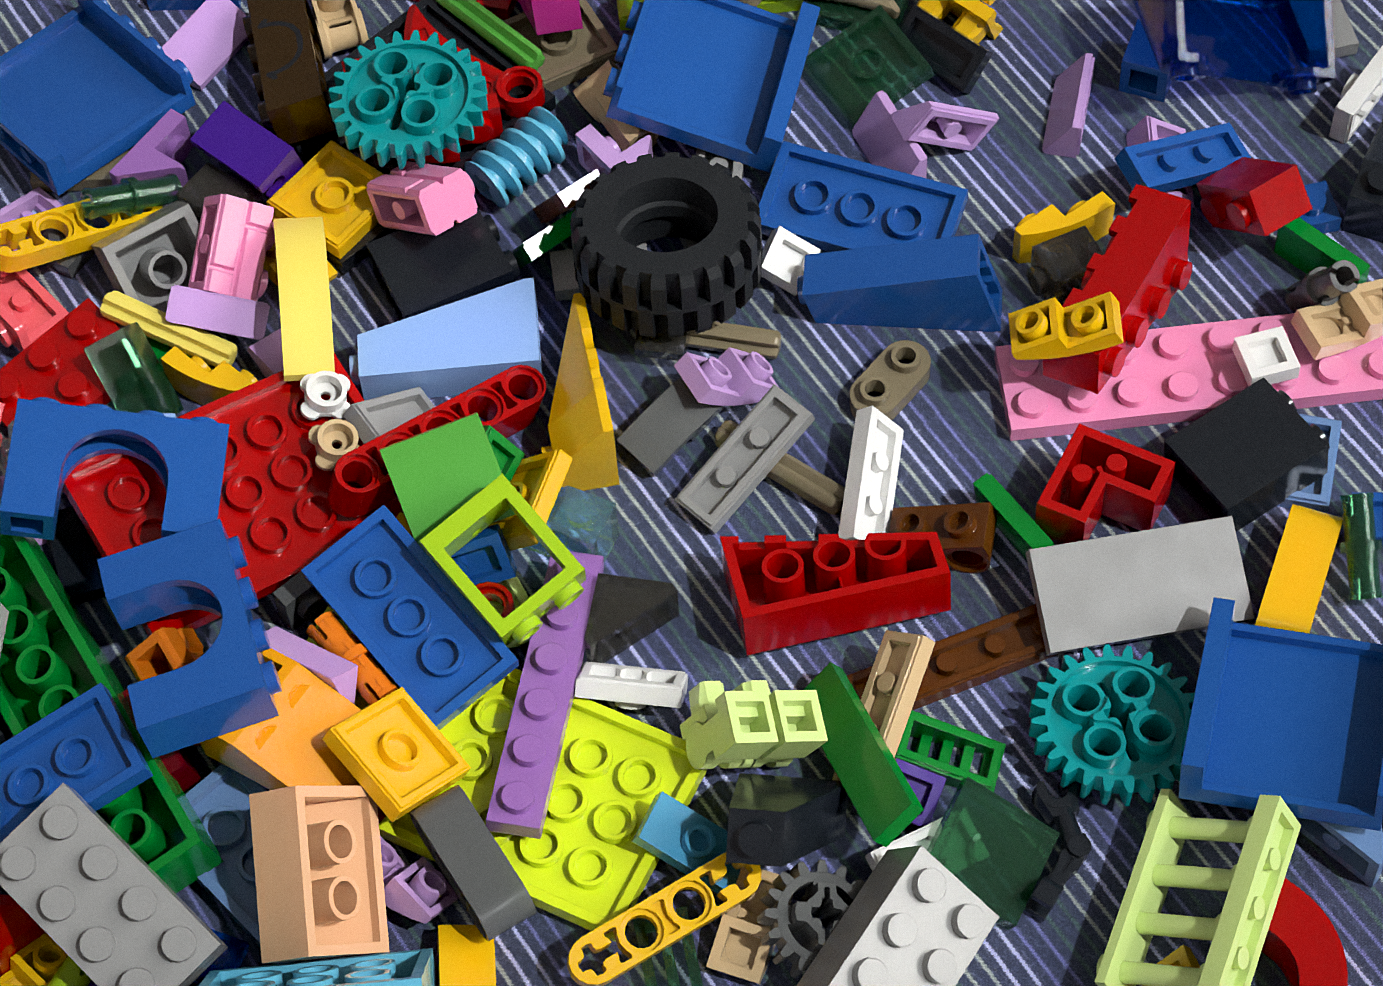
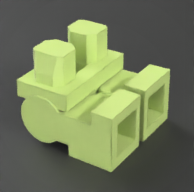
[680,680,828,769]

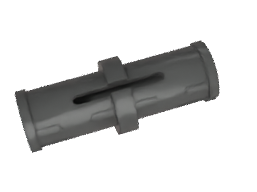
[1285,260,1360,312]

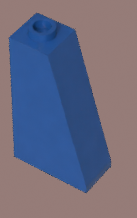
[797,234,1003,332]

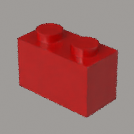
[1196,157,1313,237]

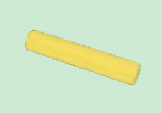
[100,291,238,367]

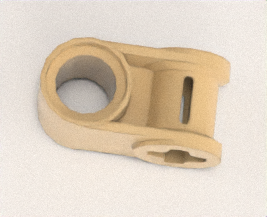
[310,0,369,60]

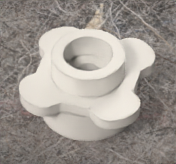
[300,371,351,420]

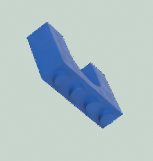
[0,397,230,540]
[97,519,282,758]

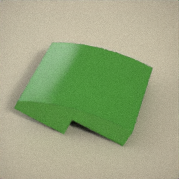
[379,412,515,548]

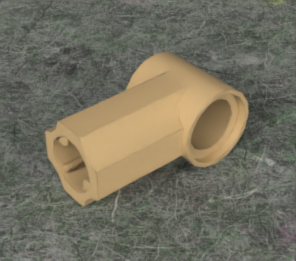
[573,60,659,151]

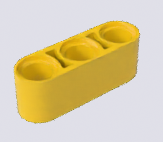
[1255,504,1344,633]

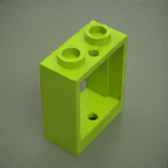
[420,473,586,646]

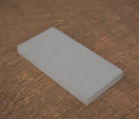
[1025,516,1255,656]

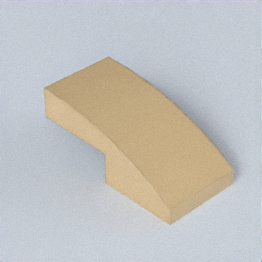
[1291,279,1383,360]
[706,867,793,985]

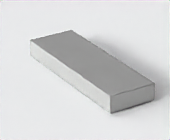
[675,384,815,534]

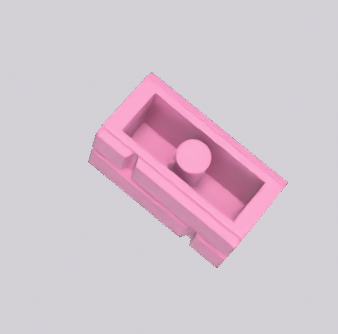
[366,161,478,236]
[188,194,275,301]

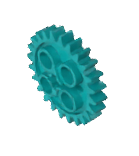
[329,30,488,169]
[1028,644,1195,806]

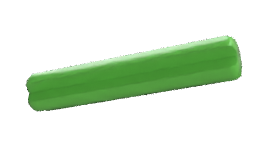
[436,0,545,71]

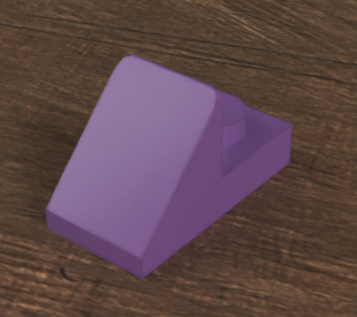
[109,109,194,200]

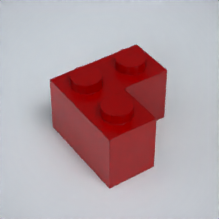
[1035,423,1175,545]

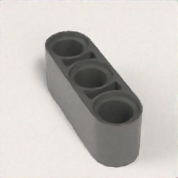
[409,785,537,941]

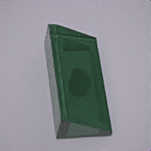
[84,322,184,414]

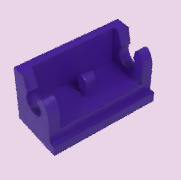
[189,101,304,198]

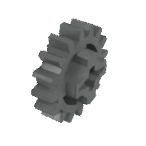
[757,859,865,978]

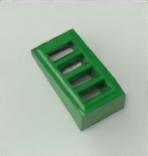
[894,710,1006,796]

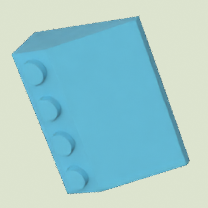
[199,948,437,986]

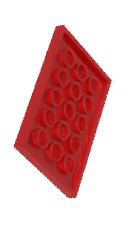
[62,353,404,636]

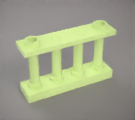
[1094,789,1301,986]

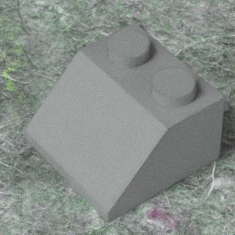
[91,201,200,313]

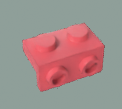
[0,269,69,352]

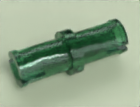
[80,173,182,220]
[1339,493,1383,600]

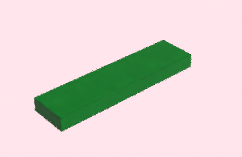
[803,662,924,847]

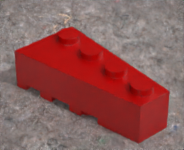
[1043,184,1193,394]
[720,532,951,655]

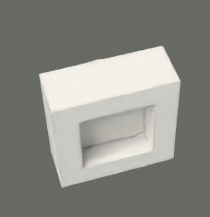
[761,226,820,296]
[1232,326,1301,387]

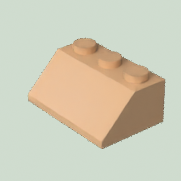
[249,785,390,963]

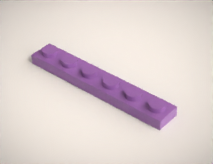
[486,551,604,839]

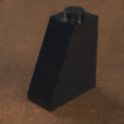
[726,773,847,867]

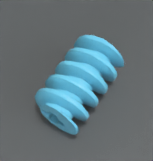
[464,106,569,208]

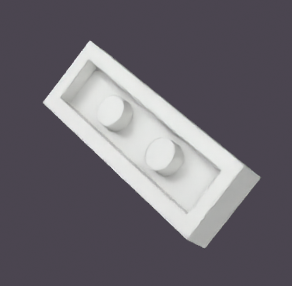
[838,405,904,540]

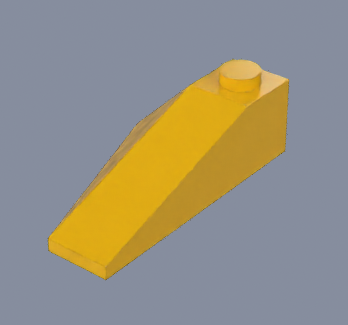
[541,293,620,495]

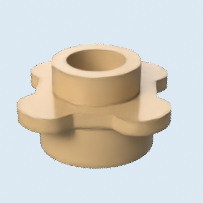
[308,419,360,471]

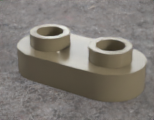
[850,340,931,420]

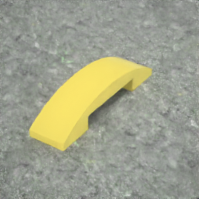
[273,217,335,381]

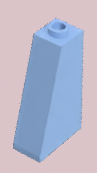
[349,278,542,401]

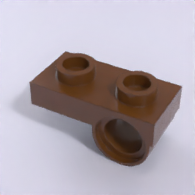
[889,502,997,574]

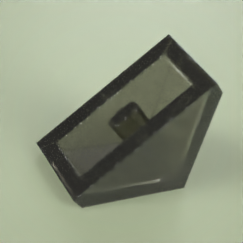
[584,573,679,663]

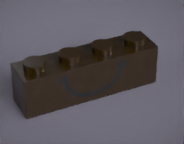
[242,0,336,145]

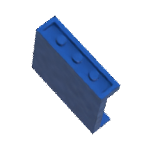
[0,0,196,196]
[603,0,821,173]
[1178,597,1383,831]

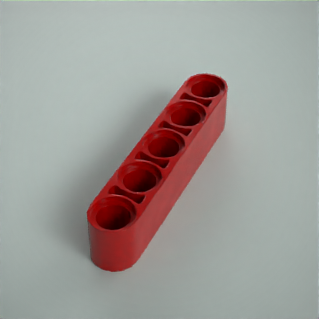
[328,365,546,517]

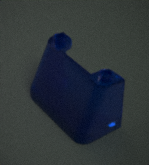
[1132,0,1336,95]

